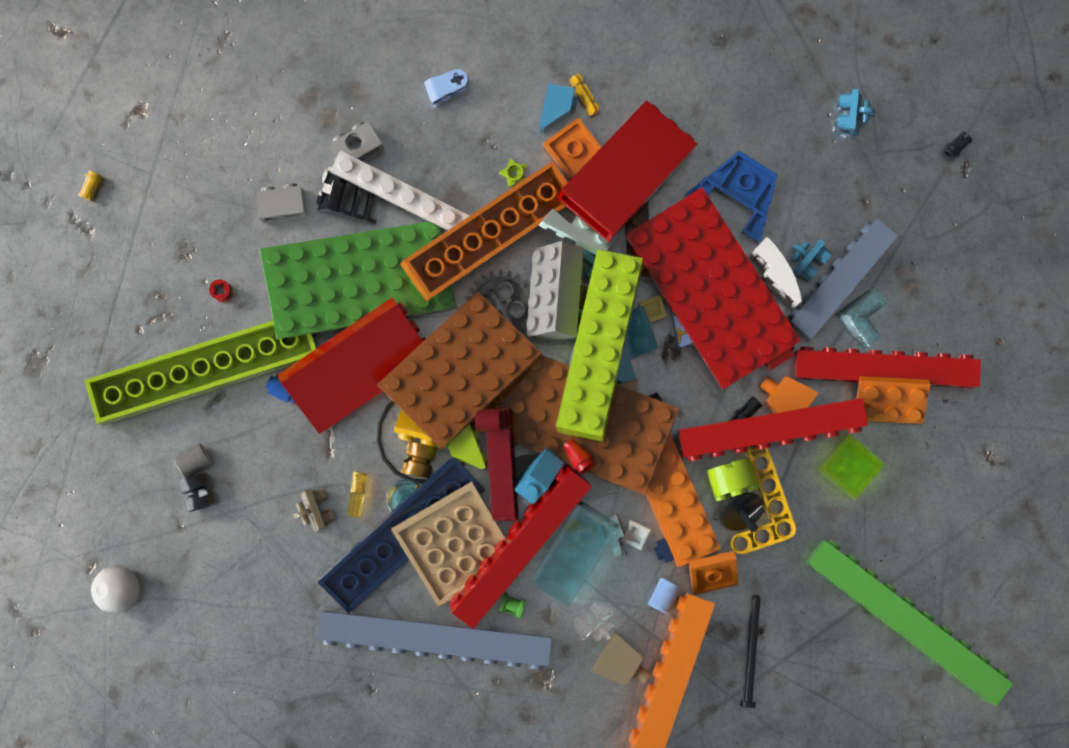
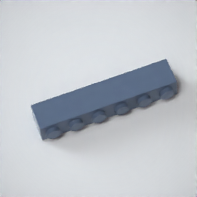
[788,218,898,341]

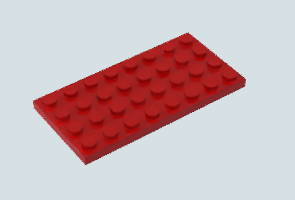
[625,187,801,390]

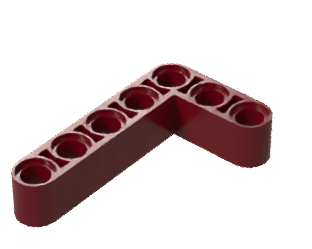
[475,407,519,521]

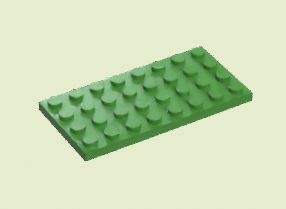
[259,221,457,340]

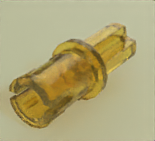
[347,471,368,518]

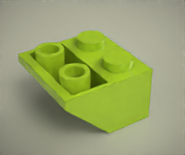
[448,424,488,471]

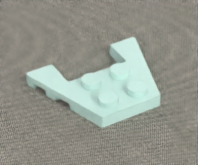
[539,209,626,255]

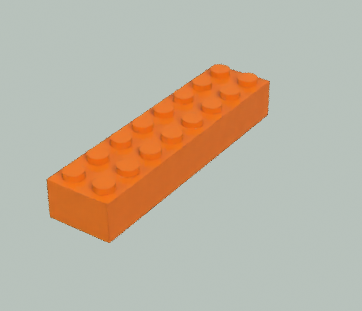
[400,161,568,302]
[629,592,715,748]

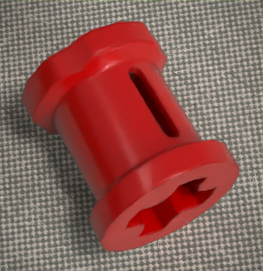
[209,279,233,302]

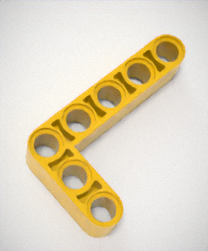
[729,447,796,554]

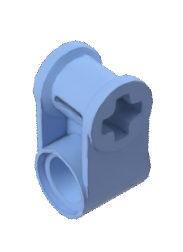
[424,69,469,104]

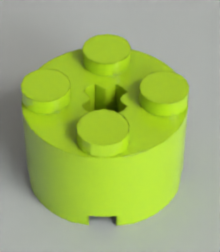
[707,457,760,502]

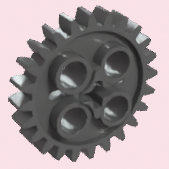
[465,270,530,334]

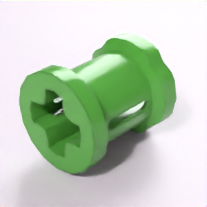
[498,593,526,619]

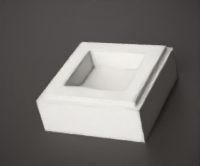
[621,520,651,550]

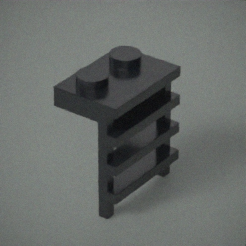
[316,167,376,224]

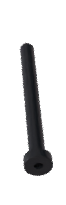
[739,595,761,708]

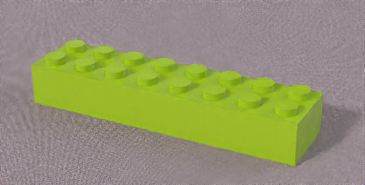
[556,249,643,442]

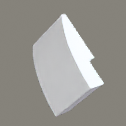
[749,237,802,310]

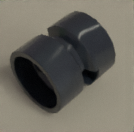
[178,473,216,512]

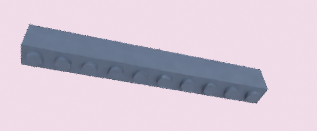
[317,610,552,670]

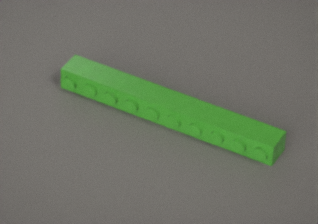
[806,540,1013,706]

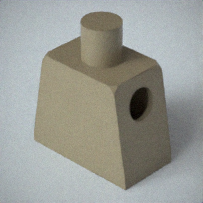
[591,632,650,686]

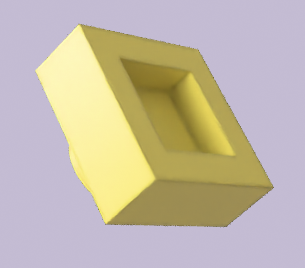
[638,295,668,323]

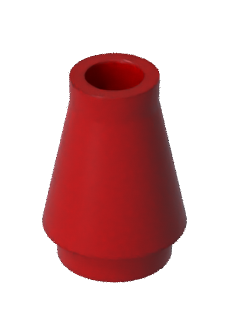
[563,439,595,474]

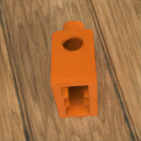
[759,376,819,413]

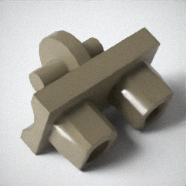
[293,488,334,532]

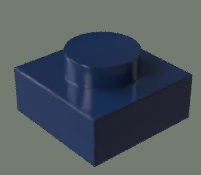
[654,538,674,563]

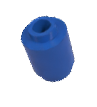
[265,373,295,403]

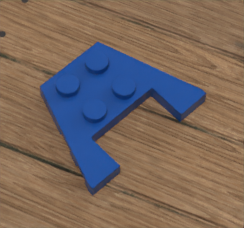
[684,150,778,244]

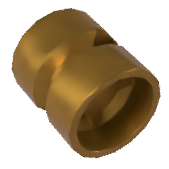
[401,441,437,479]

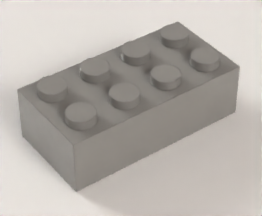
[526,241,583,343]

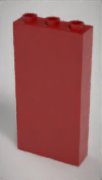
[557,100,697,243]
[278,298,426,434]

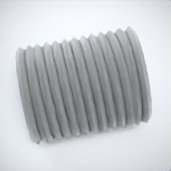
[174,443,212,478]

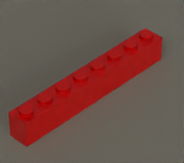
[793,346,981,389]
[678,398,868,462]
[449,464,592,629]

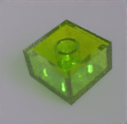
[815,434,885,500]

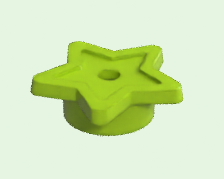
[499,159,527,187]

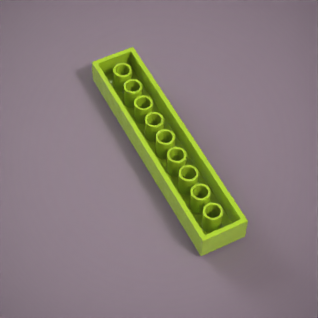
[84,320,318,426]

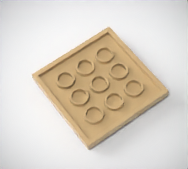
[392,482,505,607]

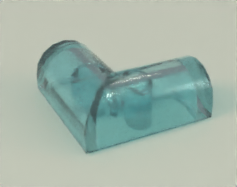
[836,287,886,350]

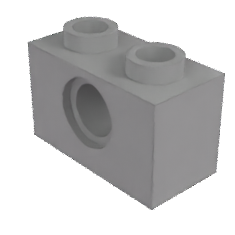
[330,121,384,162]

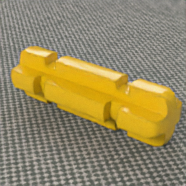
[569,74,600,116]

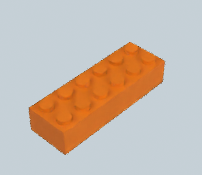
[645,434,721,567]

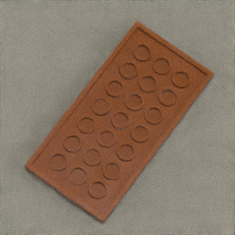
[474,355,679,495]

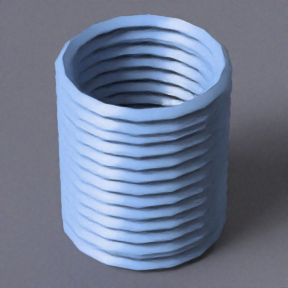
[648,578,683,615]

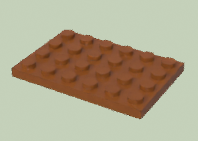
[377,291,542,450]

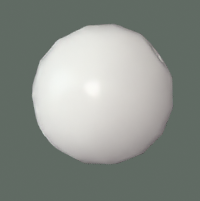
[91,565,140,614]

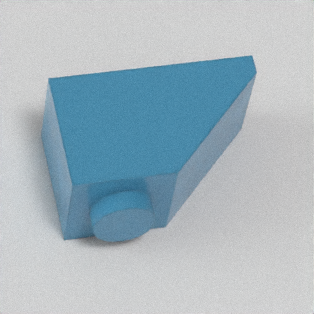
[540,83,578,133]
[515,447,564,504]

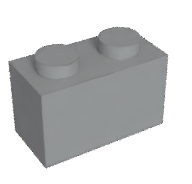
[256,184,307,223]

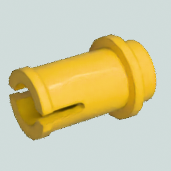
[79,171,102,201]

